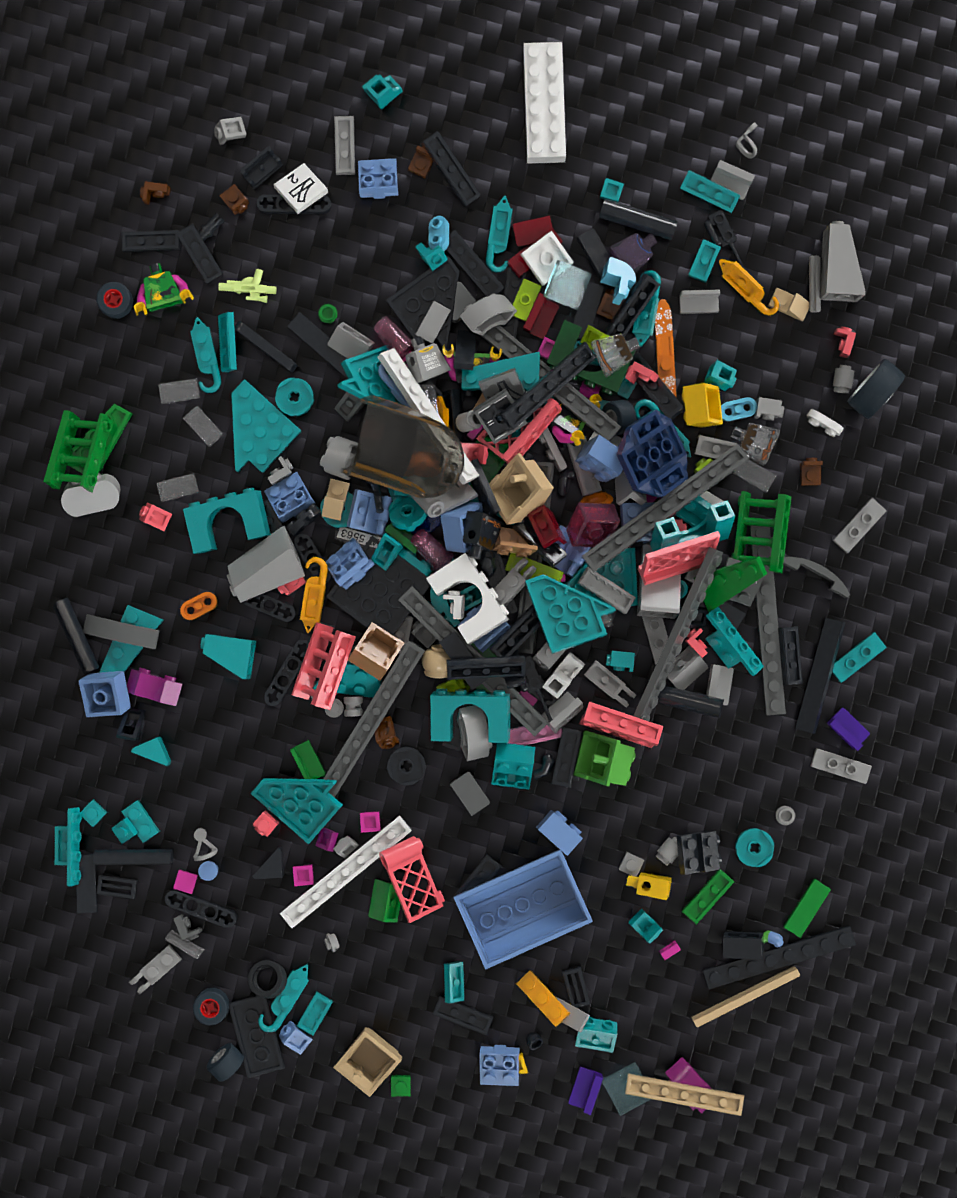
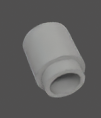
[833,365,855,394]
[456,410,482,433]
[656,837,678,866]

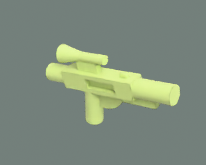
[219,269,277,303]

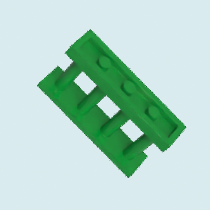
[43,410,113,493]
[731,491,791,573]

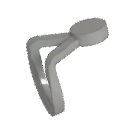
[736,122,758,158]
[193,828,218,861]

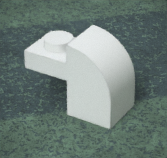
[543,652,585,699]

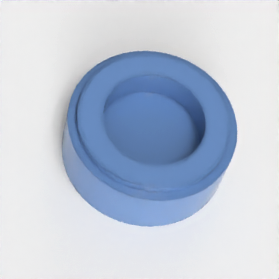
[198,861,218,881]

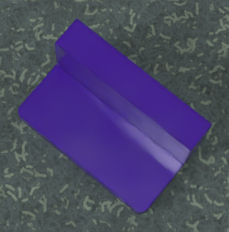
[826,708,870,751]
[568,1067,603,1115]

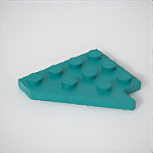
[338,345,403,407]
[232,379,301,473]
[566,532,638,607]
[525,574,616,654]
[251,778,343,844]

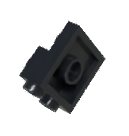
[676,830,722,875]

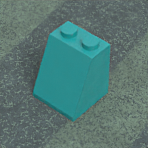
[200,634,256,679]

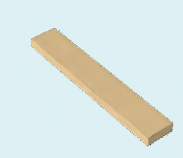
[691,966,800,1027]
[625,1073,744,1116]

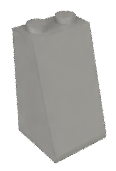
[820,221,865,302]
[227,526,305,603]
[637,542,681,619]

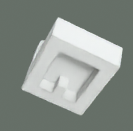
[443,590,465,619]

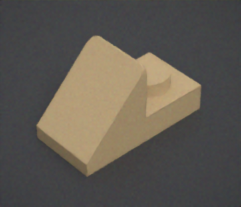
[768,288,809,322]
[322,479,350,521]

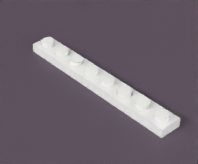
[378,348,479,485]
[280,815,412,928]

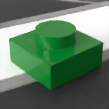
[391,1075,411,1096]

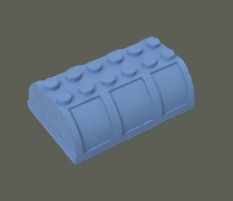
[454,849,593,970]

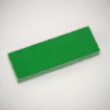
[682,869,734,925]
[783,878,831,938]

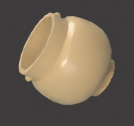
[422,645,451,678]

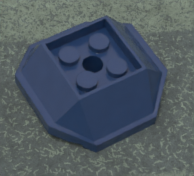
[617,410,688,498]

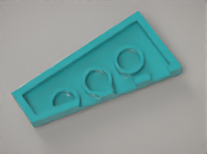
[462,351,540,391]

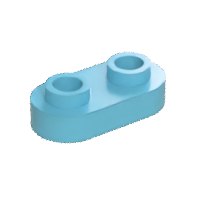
[429,216,449,251]
[721,397,757,422]

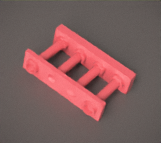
[291,622,356,710]

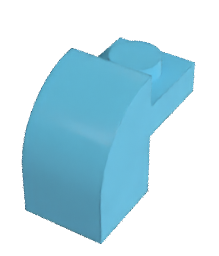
[601,257,636,305]

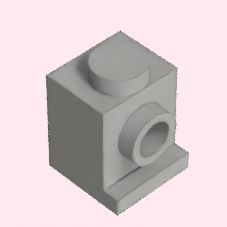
[754,397,784,420]

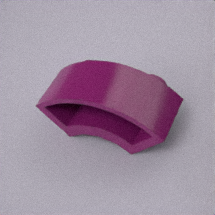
[127,668,182,706]
[665,1057,711,1113]

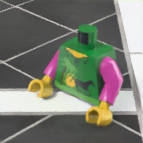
[134,263,194,316]

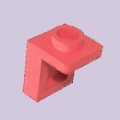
[458,442,488,465]

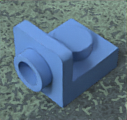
[279,1021,313,1055]

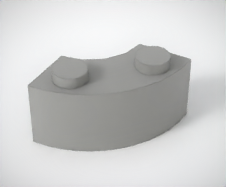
[460,294,517,335]
[457,705,492,761]

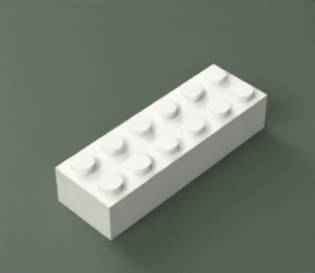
[523,42,566,163]

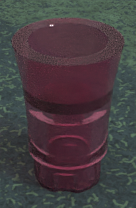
[374,317,414,359]
[410,529,454,572]

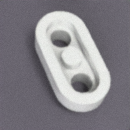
[807,409,844,437]

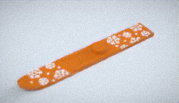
[655,299,677,398]

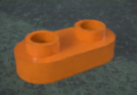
[180,592,218,620]

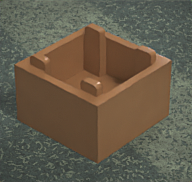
[348,622,404,681]

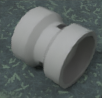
[344,696,363,717]

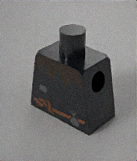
[463,511,503,560]

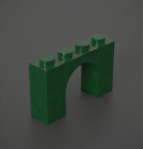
[546,320,636,396]

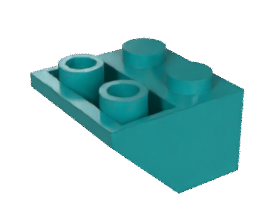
[491,743,535,789]

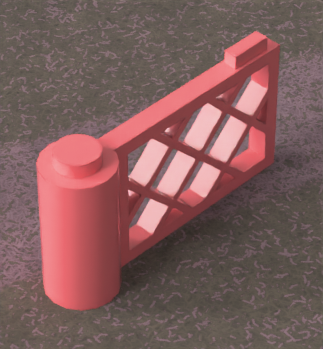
[379,836,445,923]

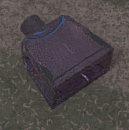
[609,233,657,275]

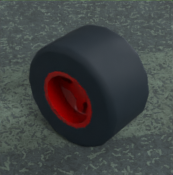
[96,282,133,319]
[193,988,229,1025]

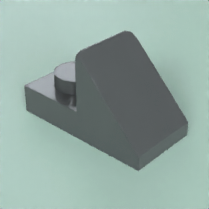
[334,392,367,422]

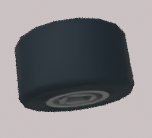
[602,400,636,436]
[207,1043,244,1081]

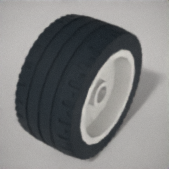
[847,359,906,419]

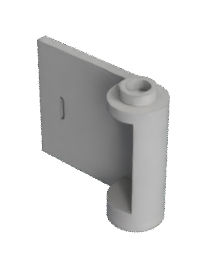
[404,468,478,518]

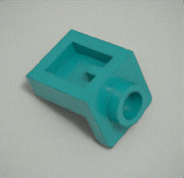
[416,242,448,271]

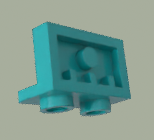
[676,496,712,527]
[575,1017,617,1053]

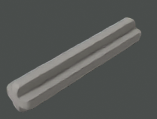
[809,256,821,313]

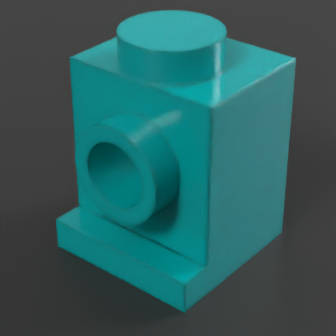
[703,360,737,391]
[606,651,635,672]

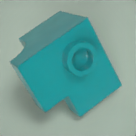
[362,74,403,109]

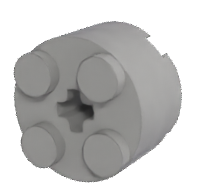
[320,436,362,480]

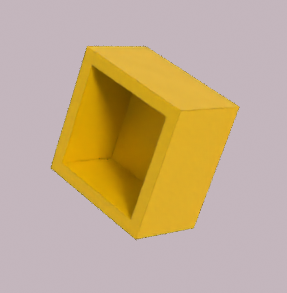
[682,383,723,428]

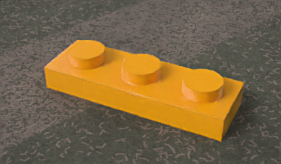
[516,970,570,1027]

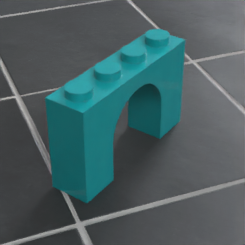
[183,488,271,554]
[650,500,735,552]
[430,689,510,743]

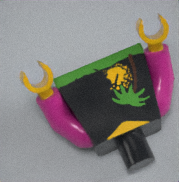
[442,344,502,397]
[549,394,602,446]

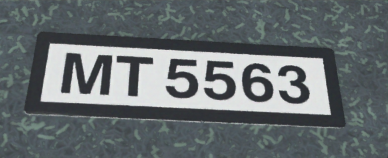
[334,527,383,550]

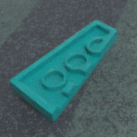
[99,605,164,673]

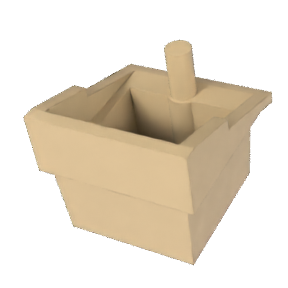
[489,453,553,525]
[333,1027,402,1097]

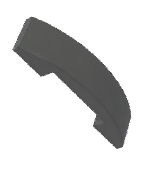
[783,557,850,598]
[83,614,160,649]

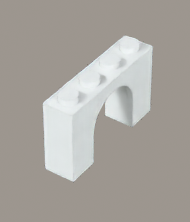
[426,553,509,644]

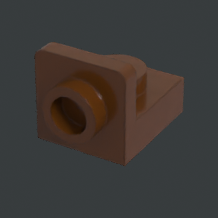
[408,146,433,178]
[140,181,171,204]
[220,184,249,215]
[597,288,623,320]
[800,458,823,486]
[374,716,399,749]

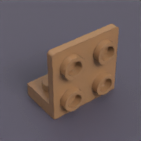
[493,527,538,558]

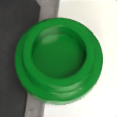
[318,304,338,324]

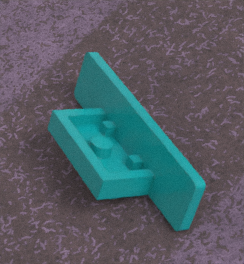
[705,607,764,676]
[55,807,82,886]

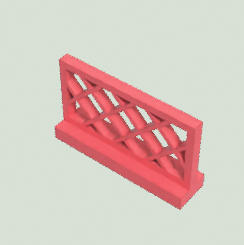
[476,398,562,464]
[638,531,720,585]
[579,702,663,748]

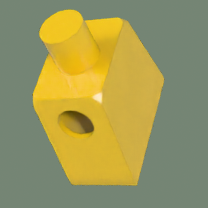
[626,872,672,900]

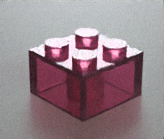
[566,503,620,547]

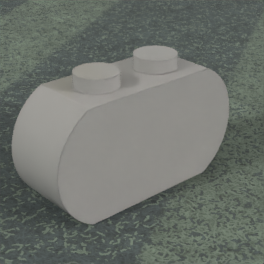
[61,473,121,517]

